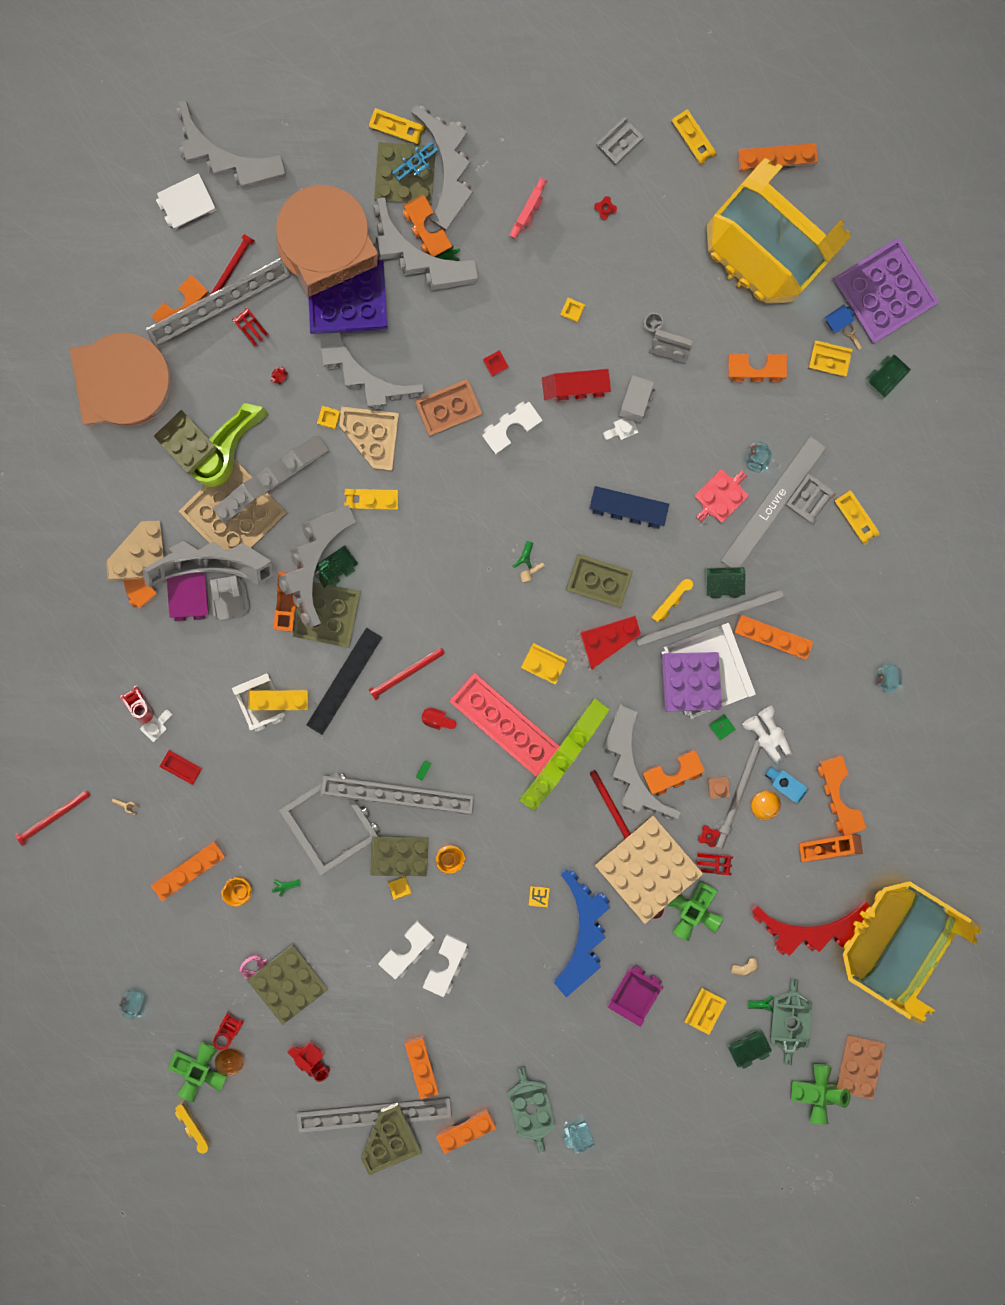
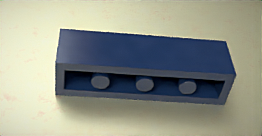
[589,486,670,529]

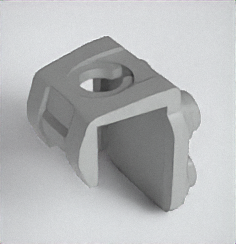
[207,574,249,620]

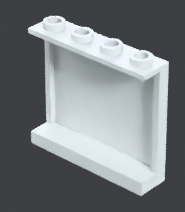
[661,623,756,719]

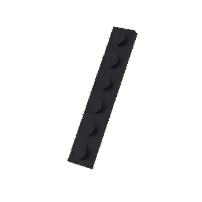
[306,627,383,735]

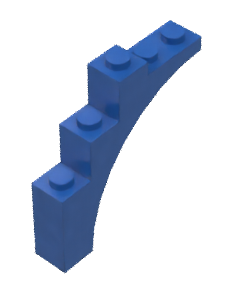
[553,869,610,998]

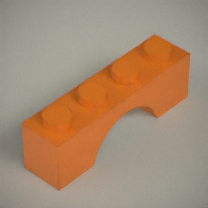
[738,143,818,172]
[733,615,813,660]
[817,755,867,836]
[151,841,227,901]

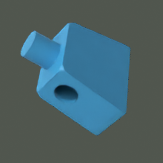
[765,767,809,805]

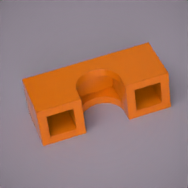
[402,194,452,257]
[151,275,209,322]
[728,354,787,382]
[273,572,296,631]
[642,750,705,796]
[405,1036,439,1099]
[436,1108,496,1154]

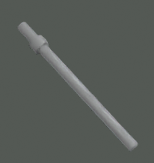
[716,739,761,849]

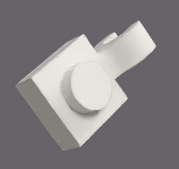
[603,418,639,440]
[140,709,173,742]

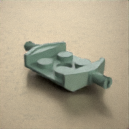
[770,979,813,1065]
[508,1068,556,1153]

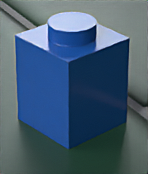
[823,304,855,334]

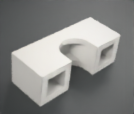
[482,401,542,455]
[378,920,435,979]
[423,934,469,997]

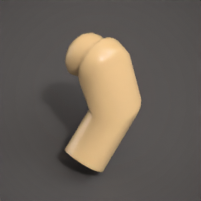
[731,958,759,977]

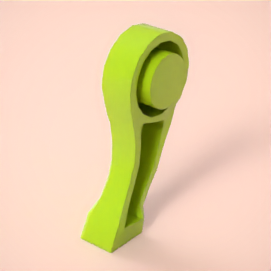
[192,403,268,487]

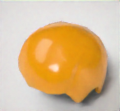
[751,790,781,821]
[435,845,466,874]
[221,877,252,907]

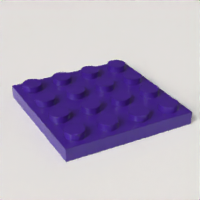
[308,260,388,334]

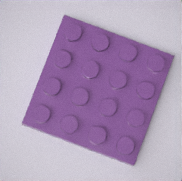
[833,237,939,344]

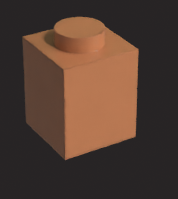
[708,777,730,799]

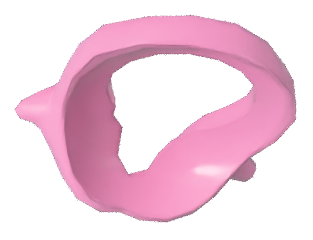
[240,956,267,980]

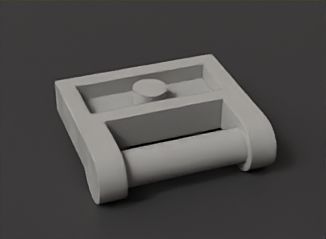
[785,473,836,525]

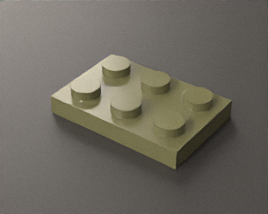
[154,410,218,475]
[566,554,633,608]
[370,836,428,876]

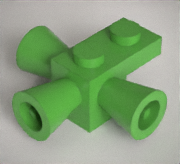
[667,881,724,941]
[168,1042,228,1102]
[791,1064,851,1125]

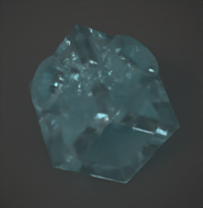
[564,1121,596,1154]

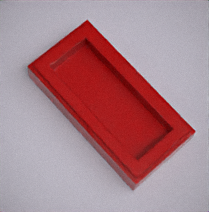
[159,750,202,785]

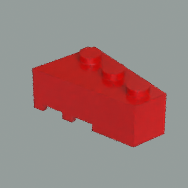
[542,369,611,401]
[580,616,641,670]

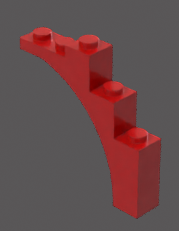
[751,901,871,956]

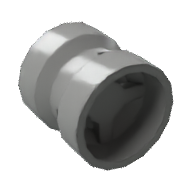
[643,312,664,333]

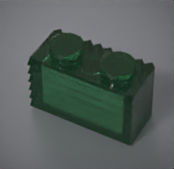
[867,354,911,399]
[314,545,358,588]
[706,567,746,598]
[727,1029,772,1069]

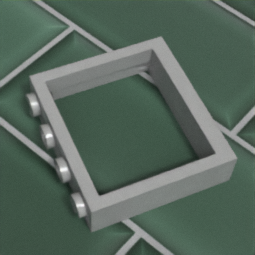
[279,773,380,875]

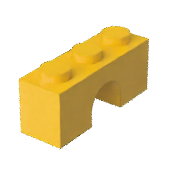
[248,689,308,710]

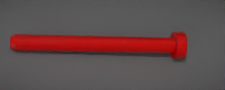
[210,234,255,295]
[368,648,445,701]
[590,770,631,839]
[15,791,90,846]

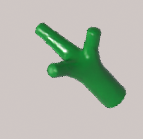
[434,245,460,261]
[512,541,534,569]
[272,879,301,897]
[748,995,773,1013]

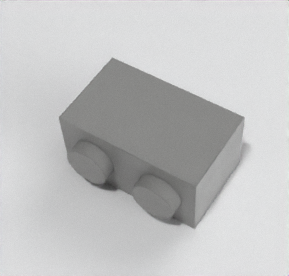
[619,375,656,423]

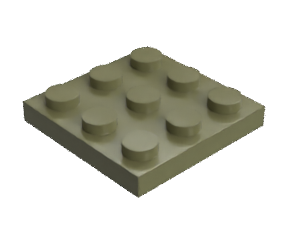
[374,142,436,205]
[292,582,361,648]
[247,944,328,1025]

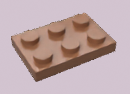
[415,379,482,436]
[836,1035,885,1100]

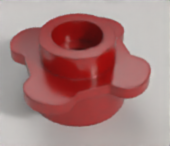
[594,196,617,219]
[270,366,288,385]
[698,826,720,848]
[308,1062,330,1082]

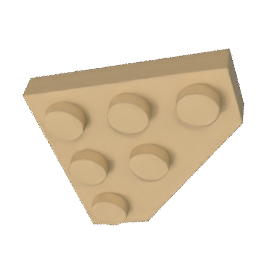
[339,407,399,471]
[106,521,164,581]

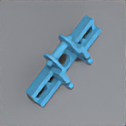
[392,141,438,181]

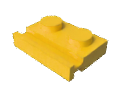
[808,340,853,377]
[521,643,567,685]
[684,988,727,1035]

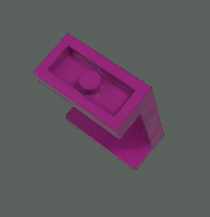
[167,572,209,621]
[607,966,664,1027]

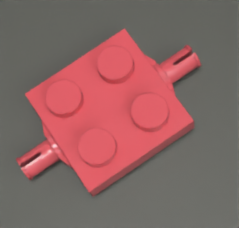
[509,177,547,239]
[694,469,749,523]

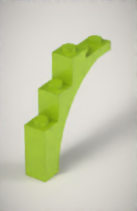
[519,698,610,812]

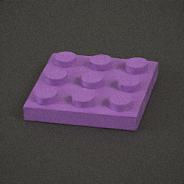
[662,652,722,712]

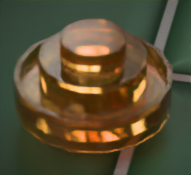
[215,1049,244,1076]

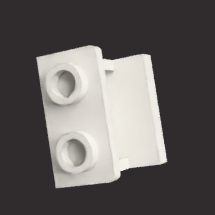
[156,173,217,230]
[232,673,286,732]

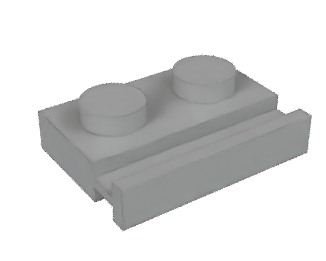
[597,117,644,164]
[649,329,693,364]

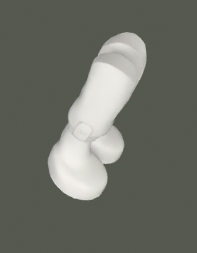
[742,706,793,765]

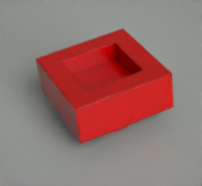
[483,350,509,376]

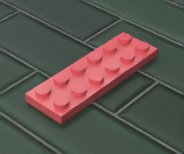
[449,673,559,777]

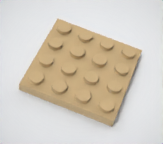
[178,459,287,551]
[595,816,703,924]

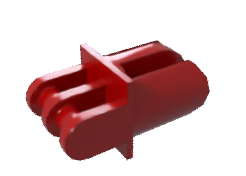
[232,307,269,347]
[422,708,456,731]
[697,853,733,876]

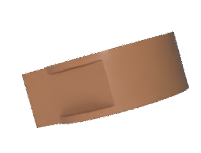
[276,185,378,297]
[70,333,172,427]

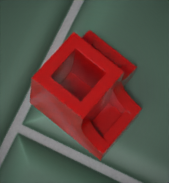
[287,1040,325,1074]

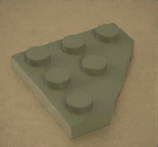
[361,1103,422,1175]

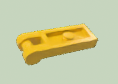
[369,108,426,145]
[671,109,717,165]
[344,489,398,510]
[834,490,880,545]
[651,579,693,622]
[175,1102,210,1154]

